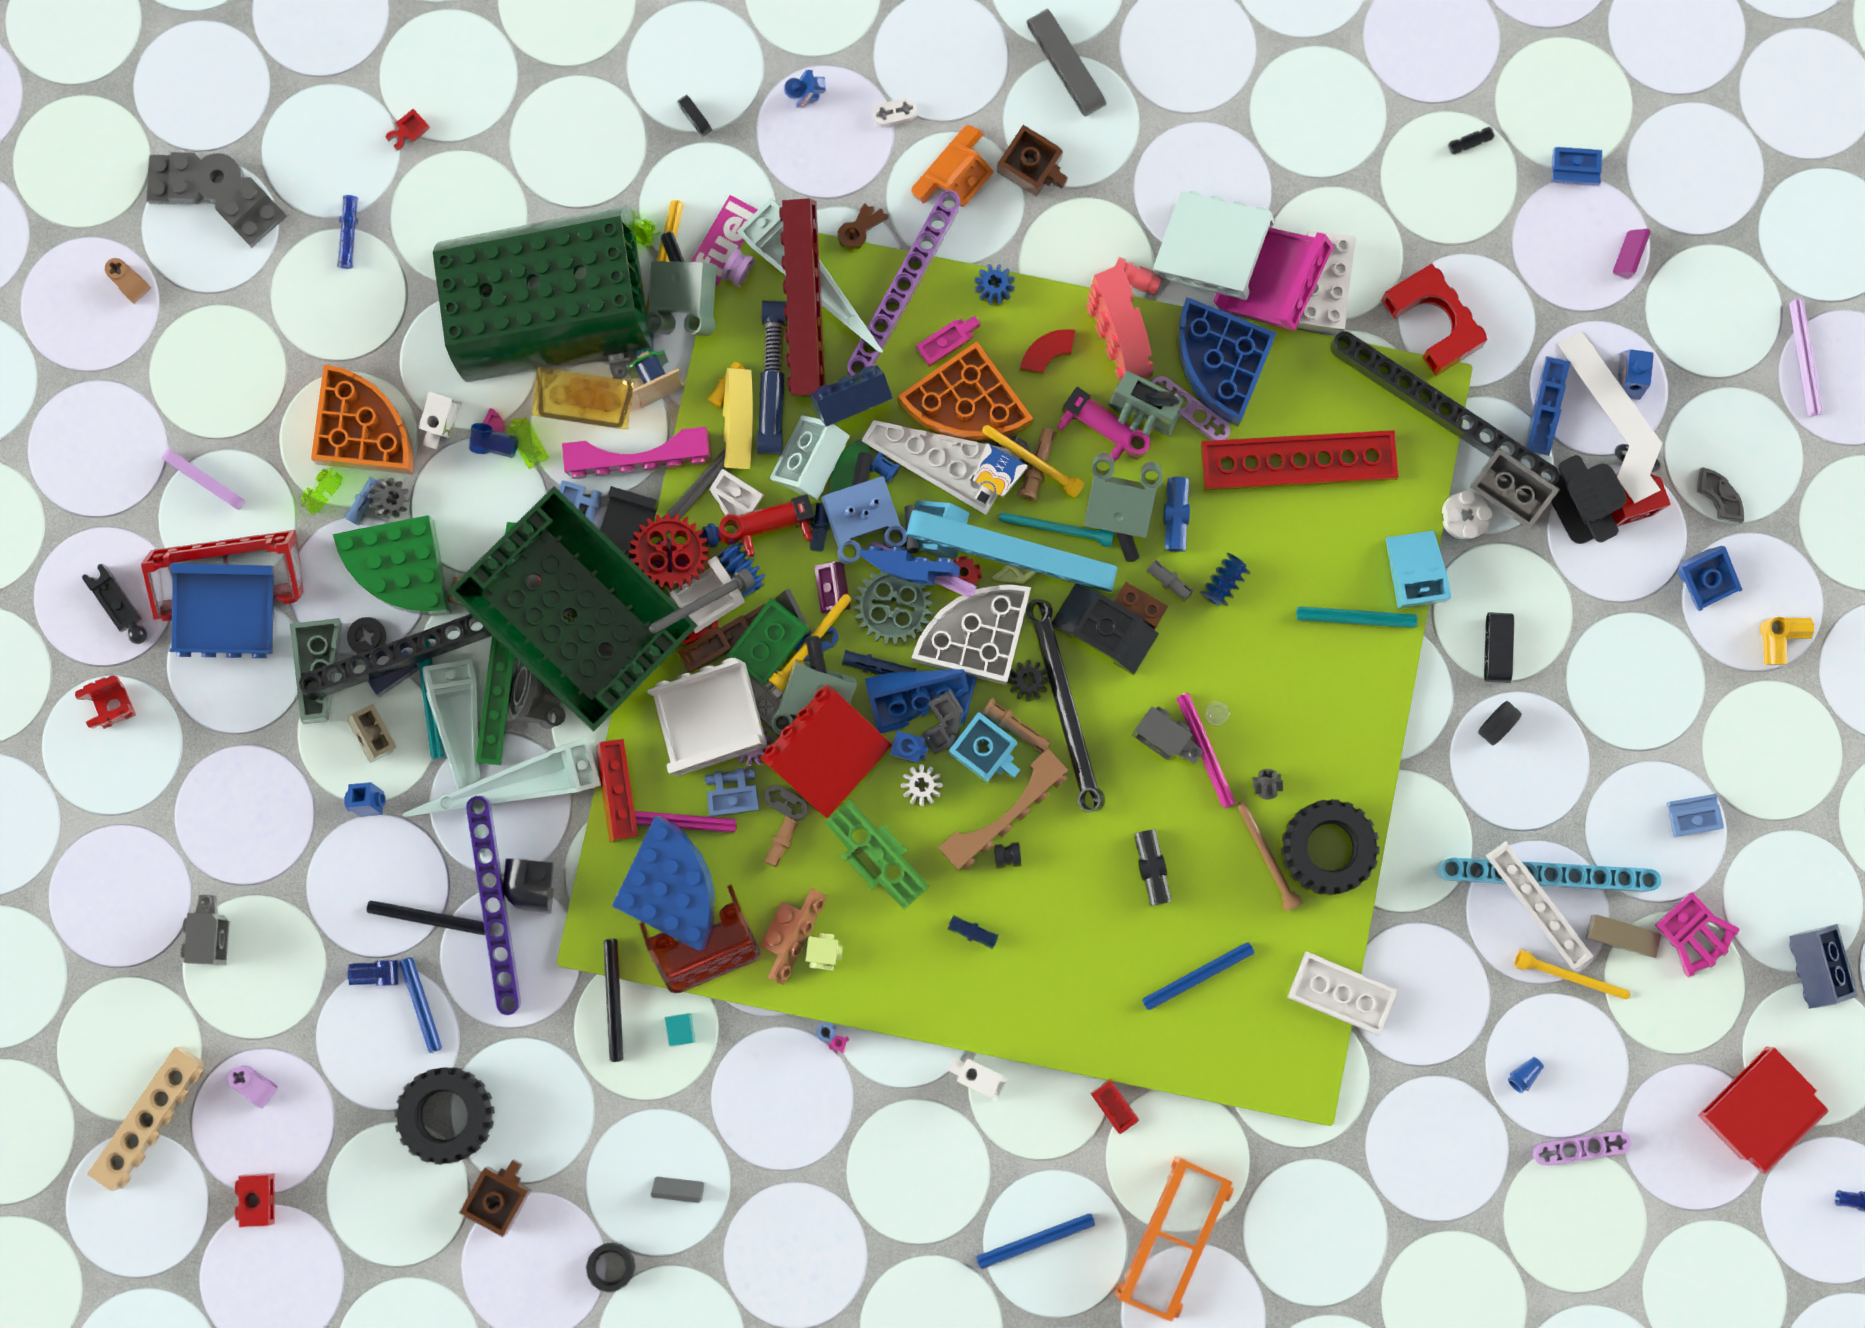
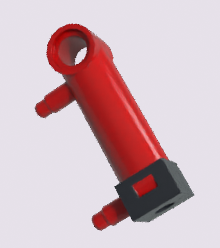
[718,494,815,557]

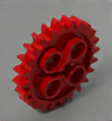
[629,513,709,592]

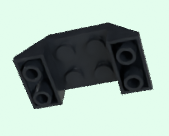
[1052,583,1159,675]

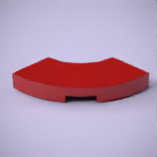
[1020,329,1075,374]

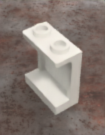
[666,556,745,634]

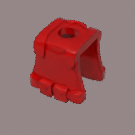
[74,675,136,729]

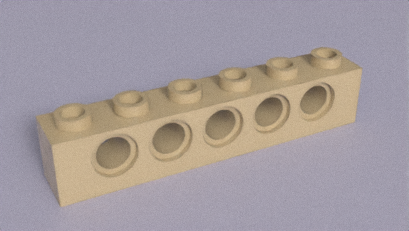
[87,1047,206,1191]

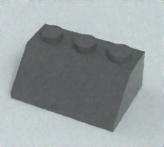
[1470,448,1560,529]

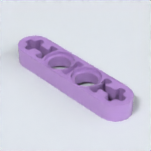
[1152,376,1230,440]
[161,449,245,511]
[1533,1131,1631,1166]

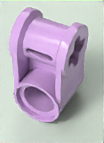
[228,1065,278,1109]

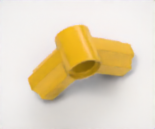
[1759,616,1814,665]

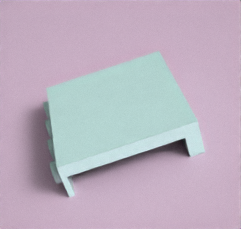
[1153,191,1275,300]

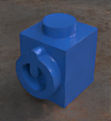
[890,731,929,764]
[344,782,386,817]

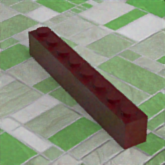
[779,198,825,397]

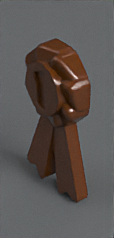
[837,203,888,250]

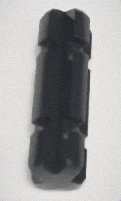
[1448,127,1495,155]

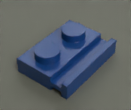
[1551,147,1602,186]

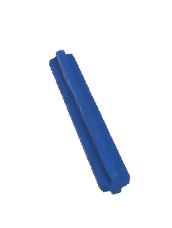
[400,957,442,1053]

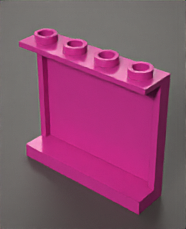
[1213,227,1334,331]

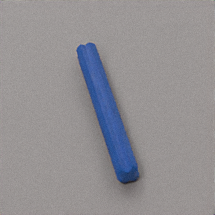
[1142,942,1254,1010]
[976,1213,1095,1269]

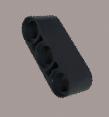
[1484,612,1514,683]

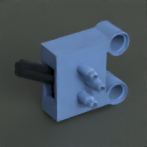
[821,452,907,565]

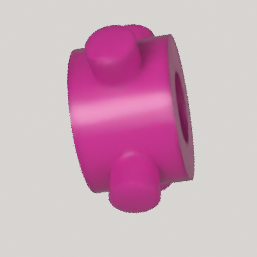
[828,1032,849,1054]

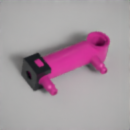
[1057,386,1150,463]

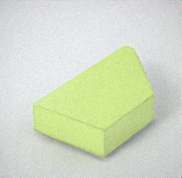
[992,565,1037,585]

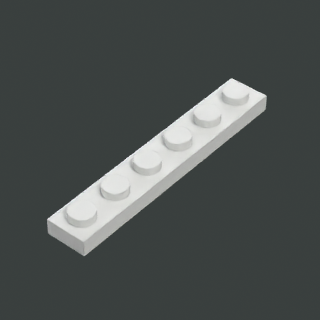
[1486,841,1594,971]

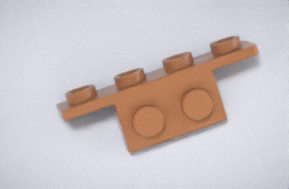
[760,888,827,985]

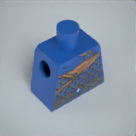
[1618,349,1654,400]

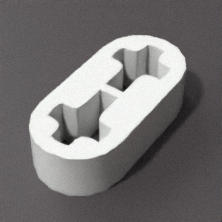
[873,98,917,128]

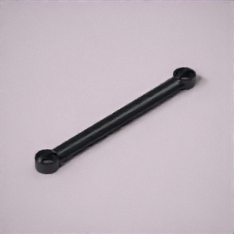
[1026,599,1105,812]

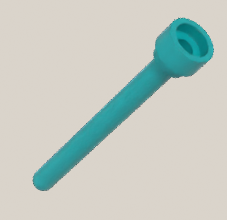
[998,512,1114,548]

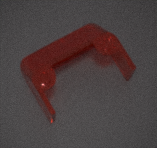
[639,884,760,993]

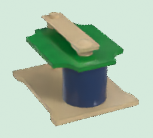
[626,350,685,408]

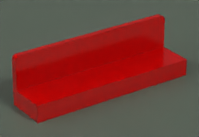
[595,739,638,843]

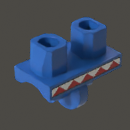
[784,70,826,108]

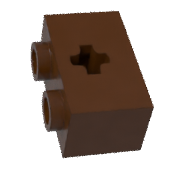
[1114,582,1168,630]

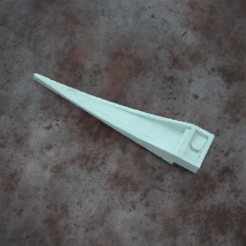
[737,198,883,353]
[422,659,485,858]
[402,738,601,817]

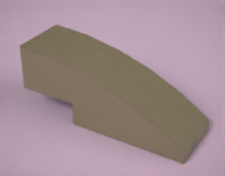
[1585,915,1661,958]

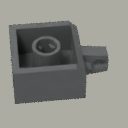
[1131,706,1203,764]
[181,895,230,965]

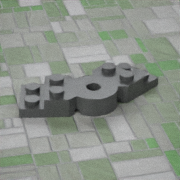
[146,152,287,248]

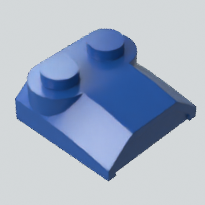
[1678,546,1743,611]

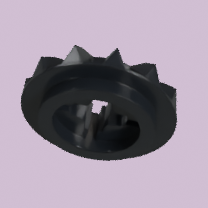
[347,617,387,654]

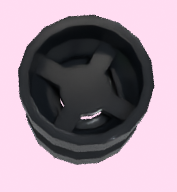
[994,842,1021,869]

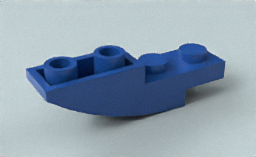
[860,546,960,586]

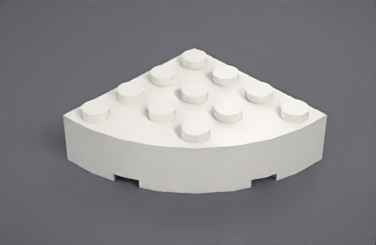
[912,585,1031,685]

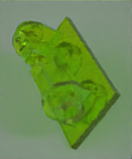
[632,210,661,247]
[505,417,550,469]
[299,467,344,515]

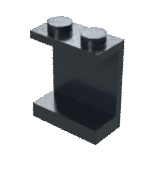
[600,486,659,560]

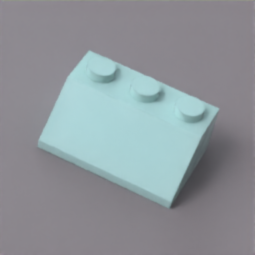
[769,415,850,500]

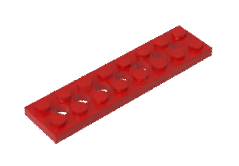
[1201,430,1399,490]

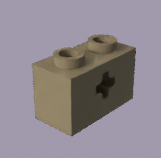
[347,704,396,763]

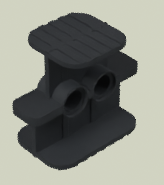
[1549,455,1626,544]

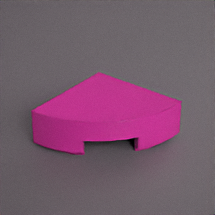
[480,408,505,440]

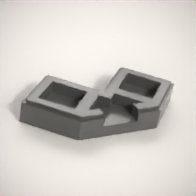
[922,690,964,755]

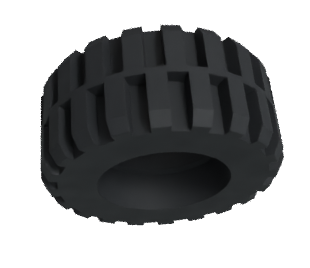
[1281,799,1380,895]
[394,1067,495,1165]

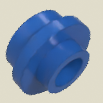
[701,523,721,547]

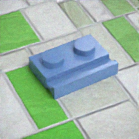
[1666,793,1724,837]

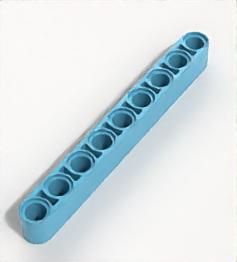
[906,511,1118,592]
[1437,858,1662,892]

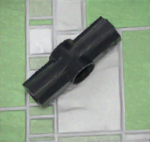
[1134,829,1171,906]

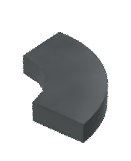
[1697,467,1744,523]

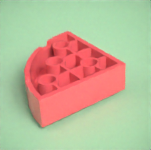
[1086,264,1154,382]

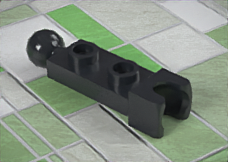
[82,564,148,644]

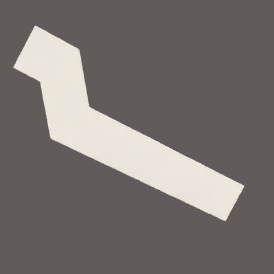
[1557,331,1662,503]

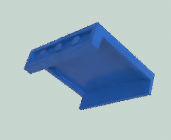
[169,563,274,658]

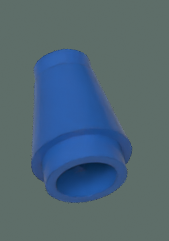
[1507,1057,1544,1094]

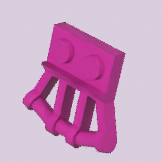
[1654,892,1740,978]

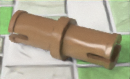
[763,817,799,868]

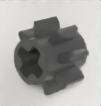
[1252,769,1283,800]

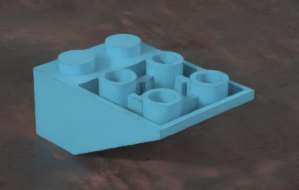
[1385,531,1451,609]

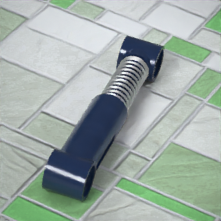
[757,300,787,455]

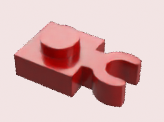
[385,108,430,151]

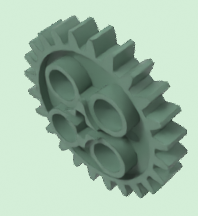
[854,569,933,646]

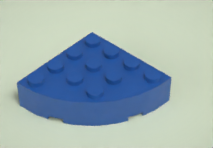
[1177,297,1276,427]
[612,816,715,951]

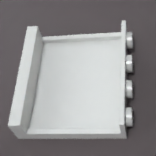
[647,658,768,777]

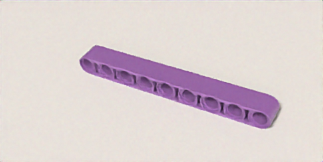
[847,190,960,376]

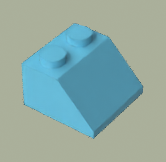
[904,500,970,559]

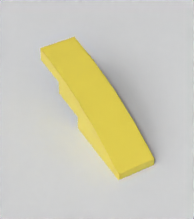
[723,368,753,469]

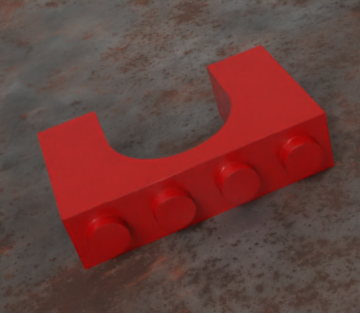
[1381,263,1488,376]

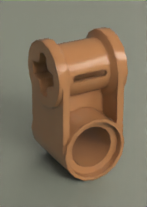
[104,258,151,304]

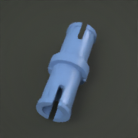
[344,476,378,525]
[816,1022,836,1042]

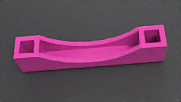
[562,427,712,479]

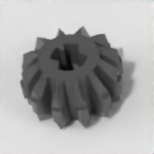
[367,478,411,519]

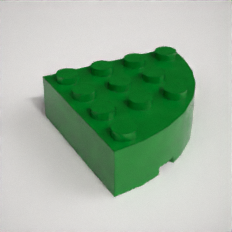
[333,515,451,616]

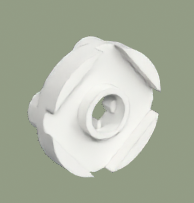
[1442,490,1492,539]

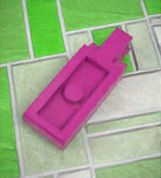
[916,316,980,367]

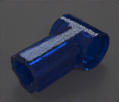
[469,423,519,458]
[347,960,398,986]

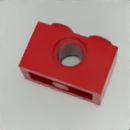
[235,1173,275,1227]

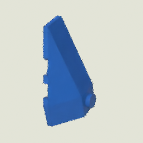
[865,669,969,733]

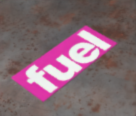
[691,195,758,286]

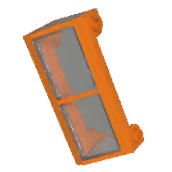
[1115,1155,1234,1322]

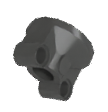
[509,661,566,729]

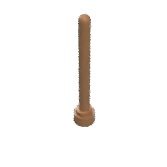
[1237,802,1303,912]

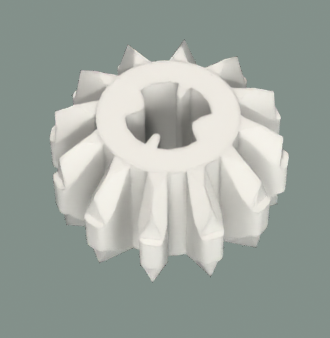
[901,764,943,807]

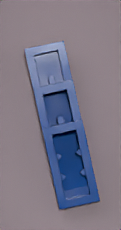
[1526,356,1571,456]

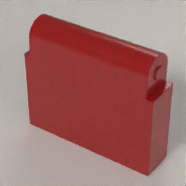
[1698,1047,1829,1175]

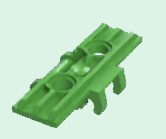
[824,799,930,910]

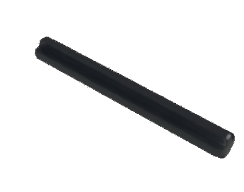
[366,900,485,935]
[603,938,623,1062]

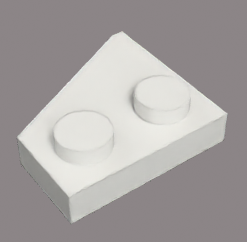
[710,469,764,533]

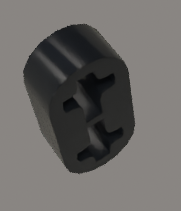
[676,94,712,137]

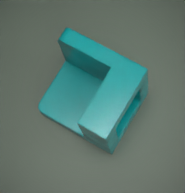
[665,1013,696,1046]

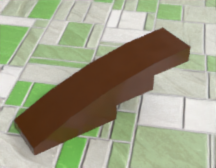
[677,604,766,673]

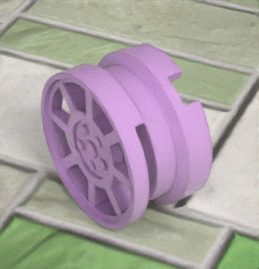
[721,248,755,288]

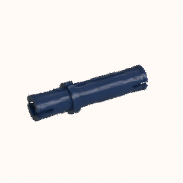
[842,650,917,675]

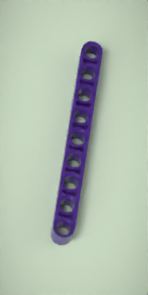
[466,796,521,1015]

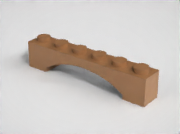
[938,748,1068,870]

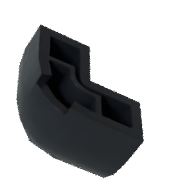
[503,858,554,913]

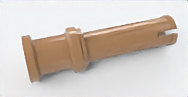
[1017,428,1057,502]
[981,697,1051,754]

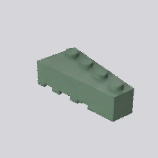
[290,618,342,724]

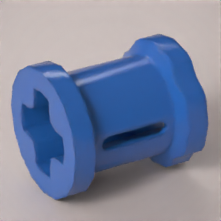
[870,452,900,483]

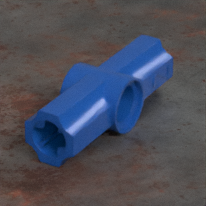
[1163,476,1190,552]

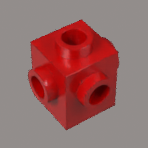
[953,556,982,587]

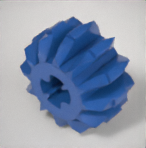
[975,264,1015,305]

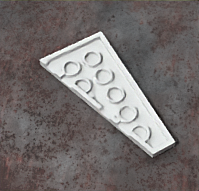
[861,420,1020,515]

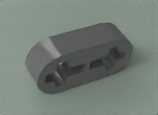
[764,785,808,820]

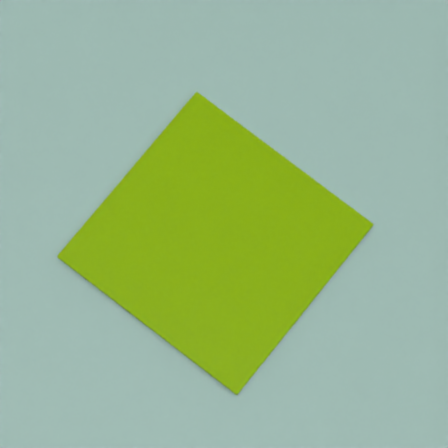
[557,233,1472,1126]

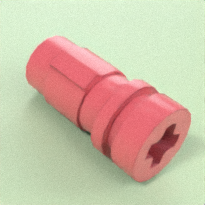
[1115,257,1162,295]

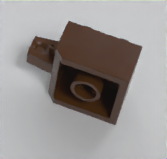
[997,124,1068,197]
[459,1159,532,1237]

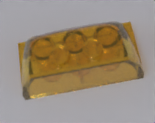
[531,367,635,430]

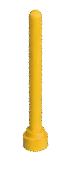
[982,425,1084,498]
[768,594,851,693]
[1514,949,1631,1000]

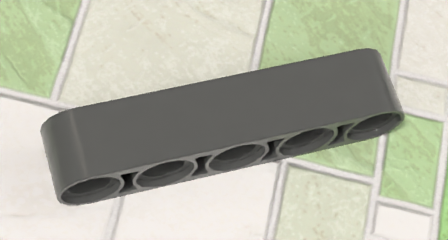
[1026,8,1106,117]

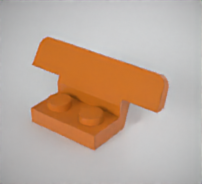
[911,125,994,207]

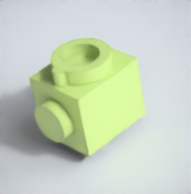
[806,933,843,970]

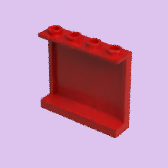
[760,684,892,819]

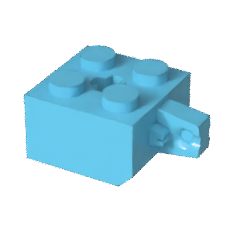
[948,712,1020,783]

